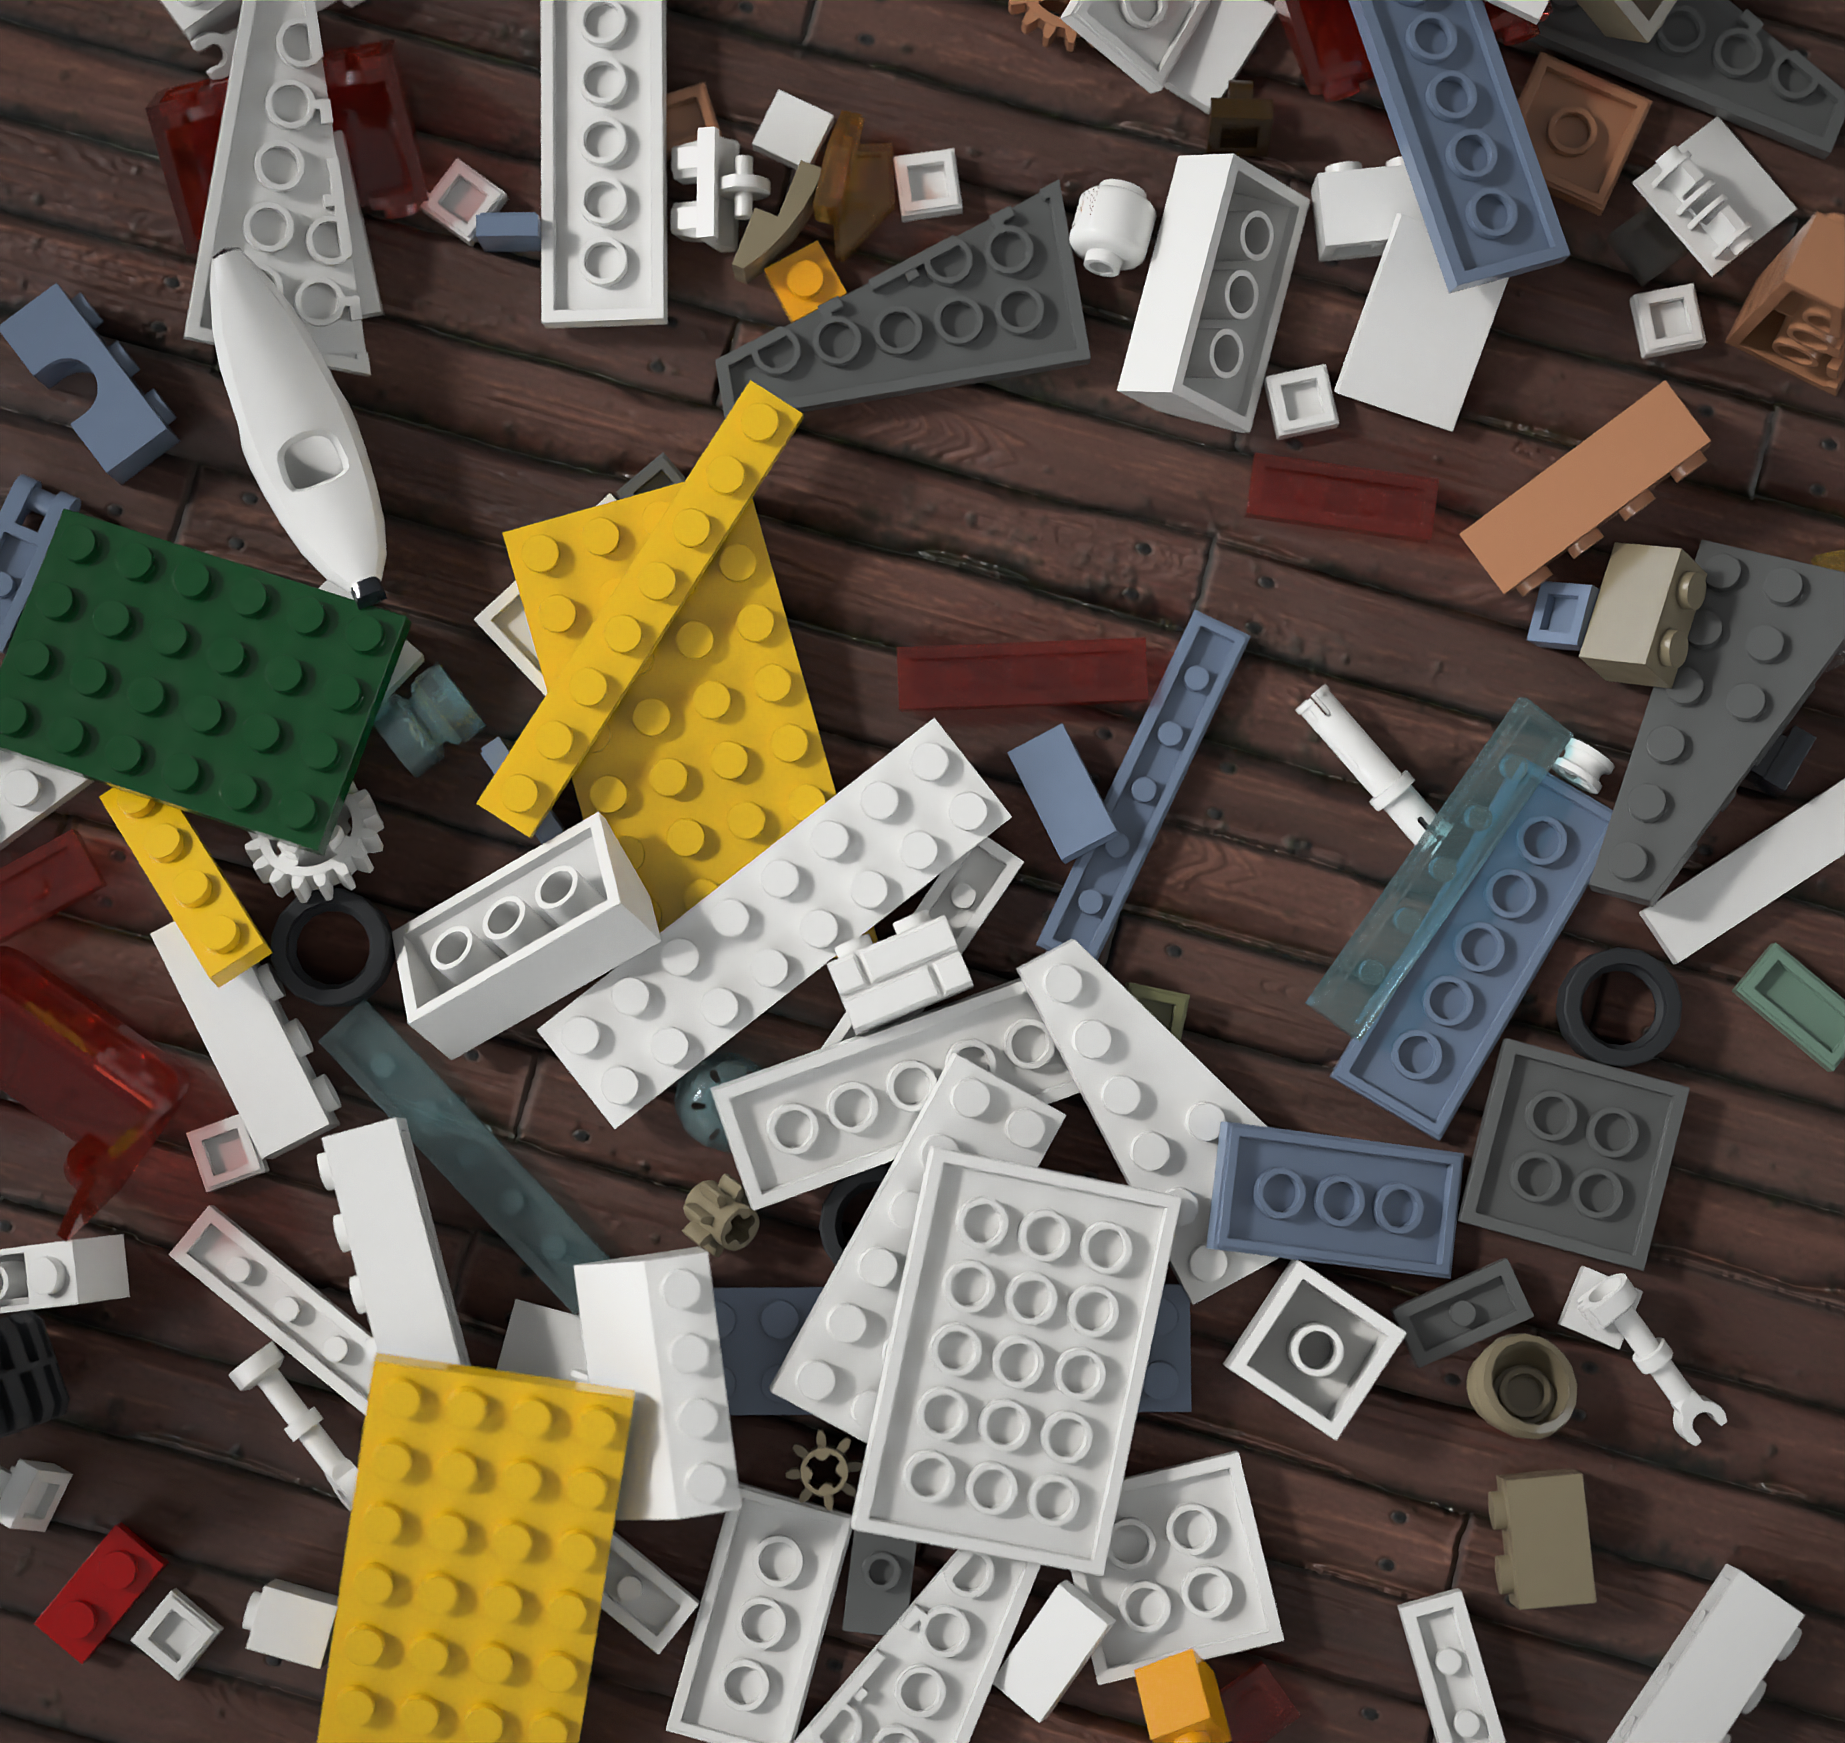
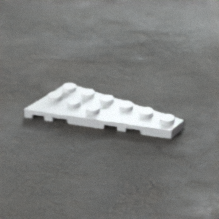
[1016,939,1280,1305]
[793,1549,1041,1743]

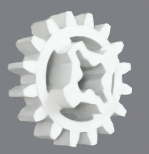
[245,781,384,903]

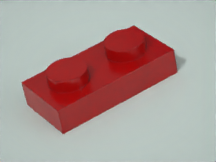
[34,1522,169,1664]

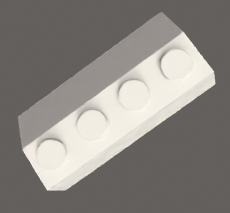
[1117,154,1310,433]
[392,812,661,1060]
[573,1247,741,1520]

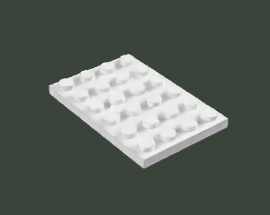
[850,1146,1182,1576]

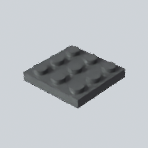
[1457,1038,1690,1271]

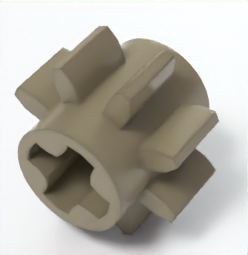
[682,1173,760,1257]
[785,1429,864,1511]

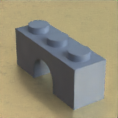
[0,283,180,485]

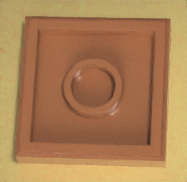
[1518,52,1653,216]

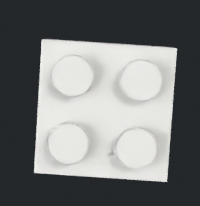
[1223,1259,1406,1440]

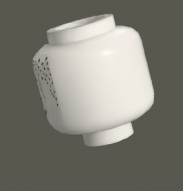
[1069,179,1156,277]

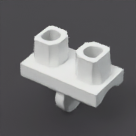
[671,126,771,253]

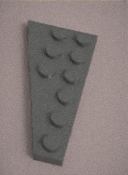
[1487,0,1845,160]

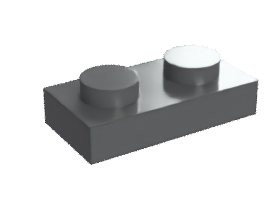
[1389,1258,1534,1368]

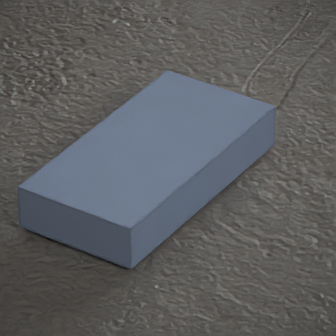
[1007,724,1120,864]

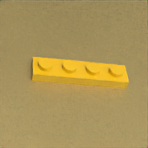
[99,787,272,988]

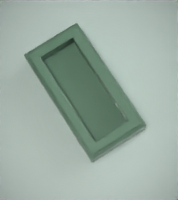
[1732,943,1845,1072]

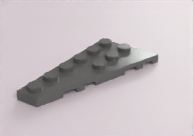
[715,180,1091,418]
[1589,540,1845,907]

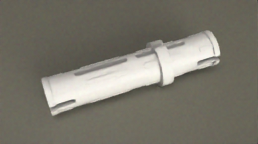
[1295,684,1448,851]

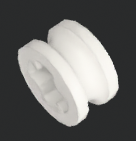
[1550,737,1615,794]

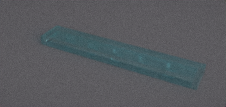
[1305,697,1574,1041]
[318,999,611,1315]

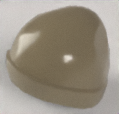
[1466,1333,1577,1439]

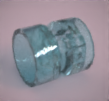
[374,662,487,778]

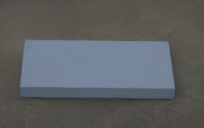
[1206,1122,1464,1279]

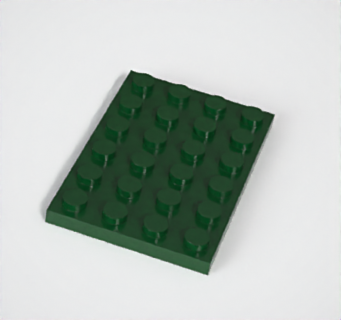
[0,508,412,856]

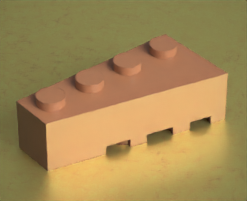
[1725,212,1845,397]
[1459,380,1711,597]

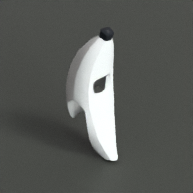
[210,247,387,610]

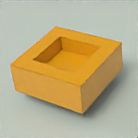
[764,240,847,323]

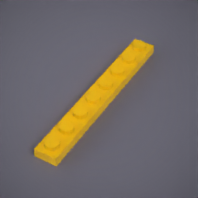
[476,380,804,839]

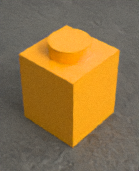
[1134,1648,1232,1743]

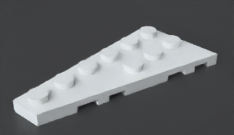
[183,0,371,377]

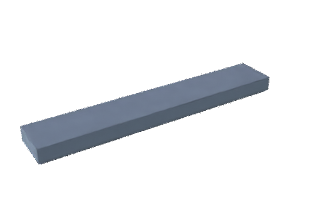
[1035,610,1251,961]

